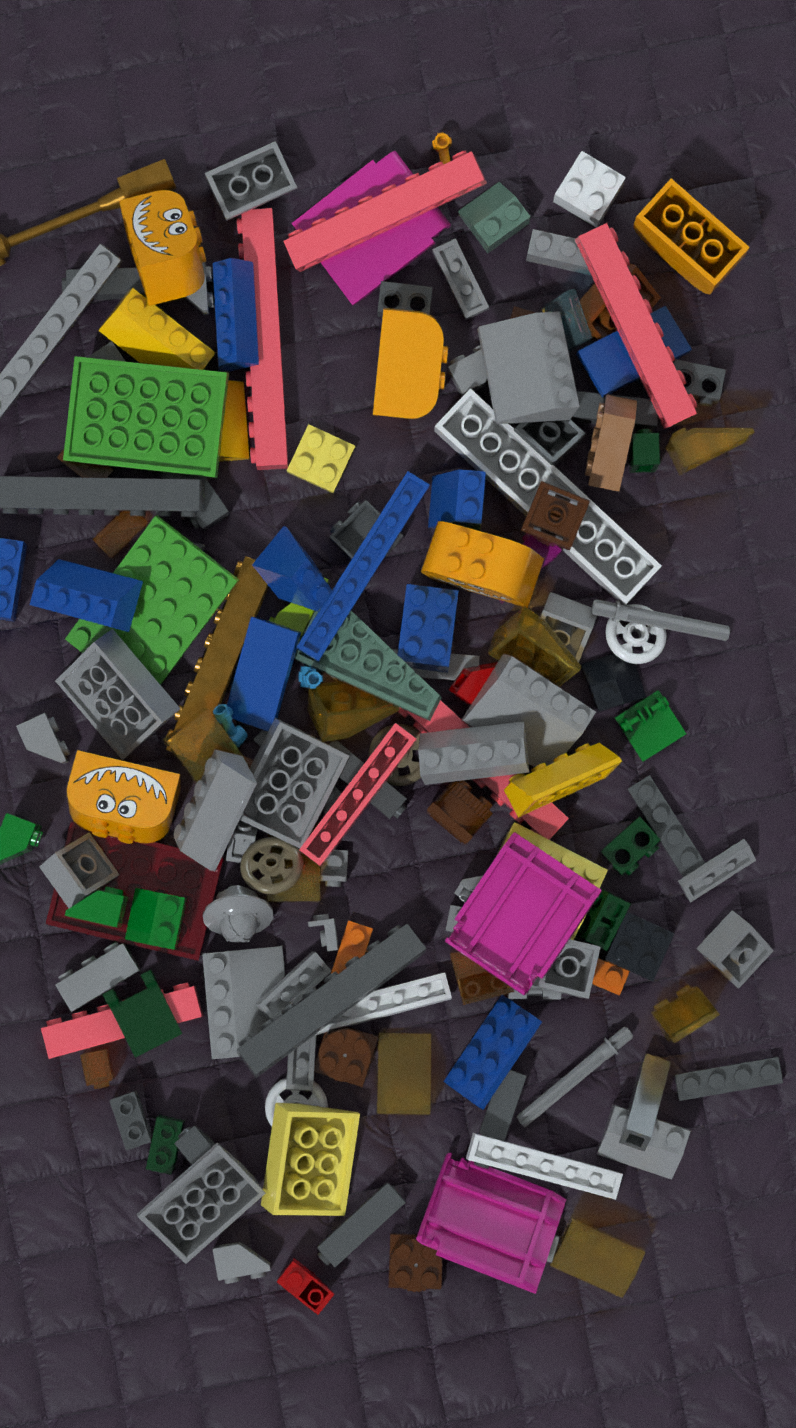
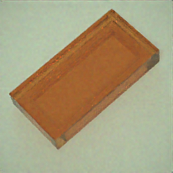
[93,511,149,559]

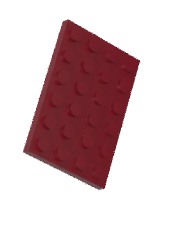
[46,822,224,961]

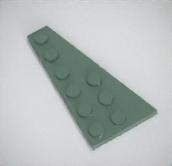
[294,608,442,721]

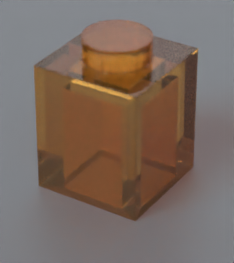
[80,1048,115,1089]

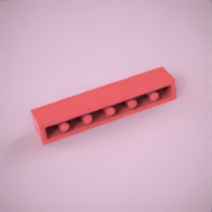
[299,723,417,867]
[41,982,203,1059]

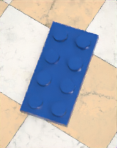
[443,995,542,1110]

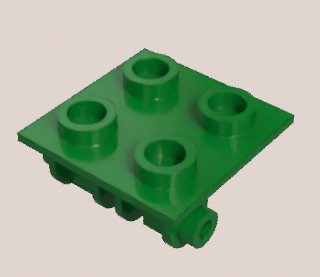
[615,690,686,762]

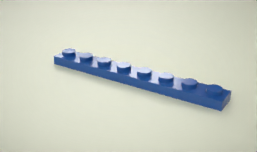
[296,471,430,662]

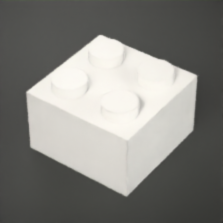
[553,151,626,228]

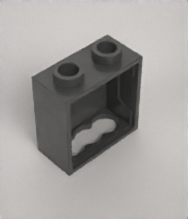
[330,500,403,560]

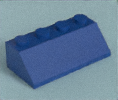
[213,258,259,372]
[30,559,143,632]

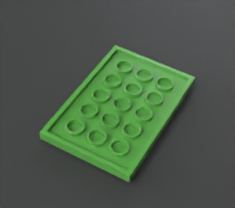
[63,356,229,478]
[65,515,239,685]

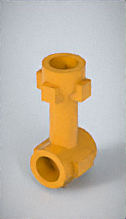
[432,132,452,164]

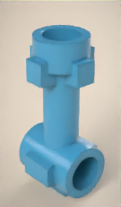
[298,666,323,689]
[213,704,248,750]

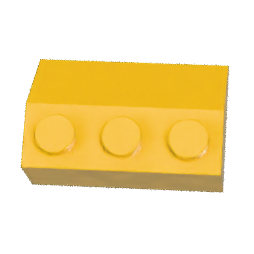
[219,380,250,462]

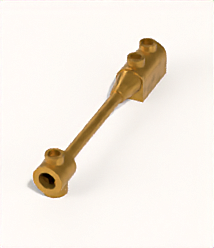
[0,159,177,266]

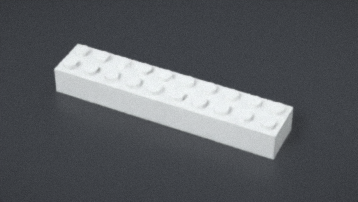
[434,388,662,605]

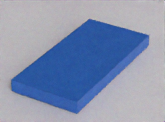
[576,306,692,398]
[227,616,301,731]

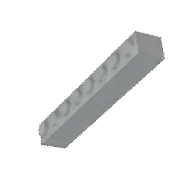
[0,244,123,421]

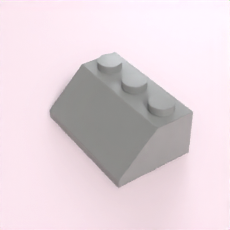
[205,141,297,221]
[597,1104,691,1180]

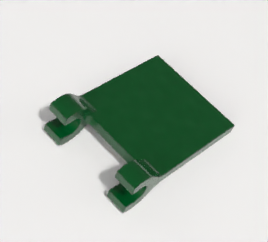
[103,970,183,1058]

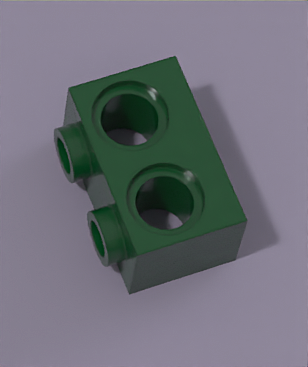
[629,429,660,473]
[599,817,661,876]
[576,888,631,951]
[146,1115,185,1175]

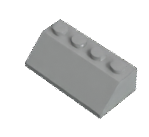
[418,721,529,785]
[174,749,257,871]

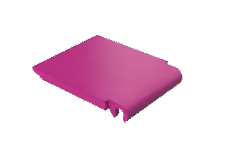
[291,151,451,305]
[445,832,602,996]
[416,1153,567,1294]

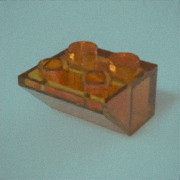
[449,952,514,1005]

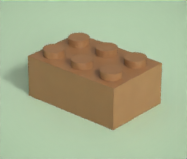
[585,395,637,491]

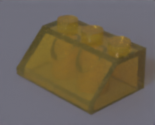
[550,1217,646,1298]

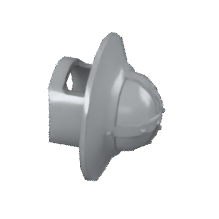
[203,885,274,942]

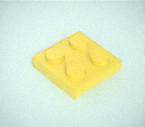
[287,424,355,494]

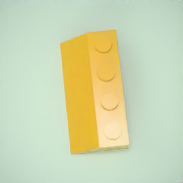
[98,288,215,370]
[504,743,622,818]

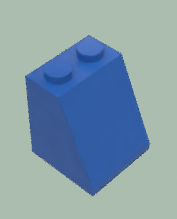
[428,469,486,531]
[252,526,333,612]

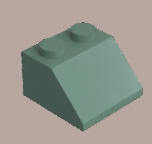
[457,182,530,253]

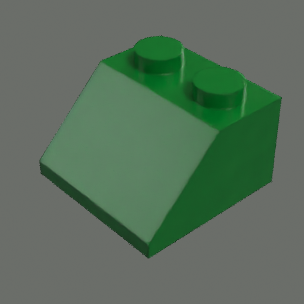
[0,813,44,865]
[65,887,128,928]
[125,888,187,950]

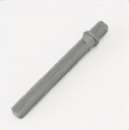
[591,599,730,641]
[517,1027,633,1127]

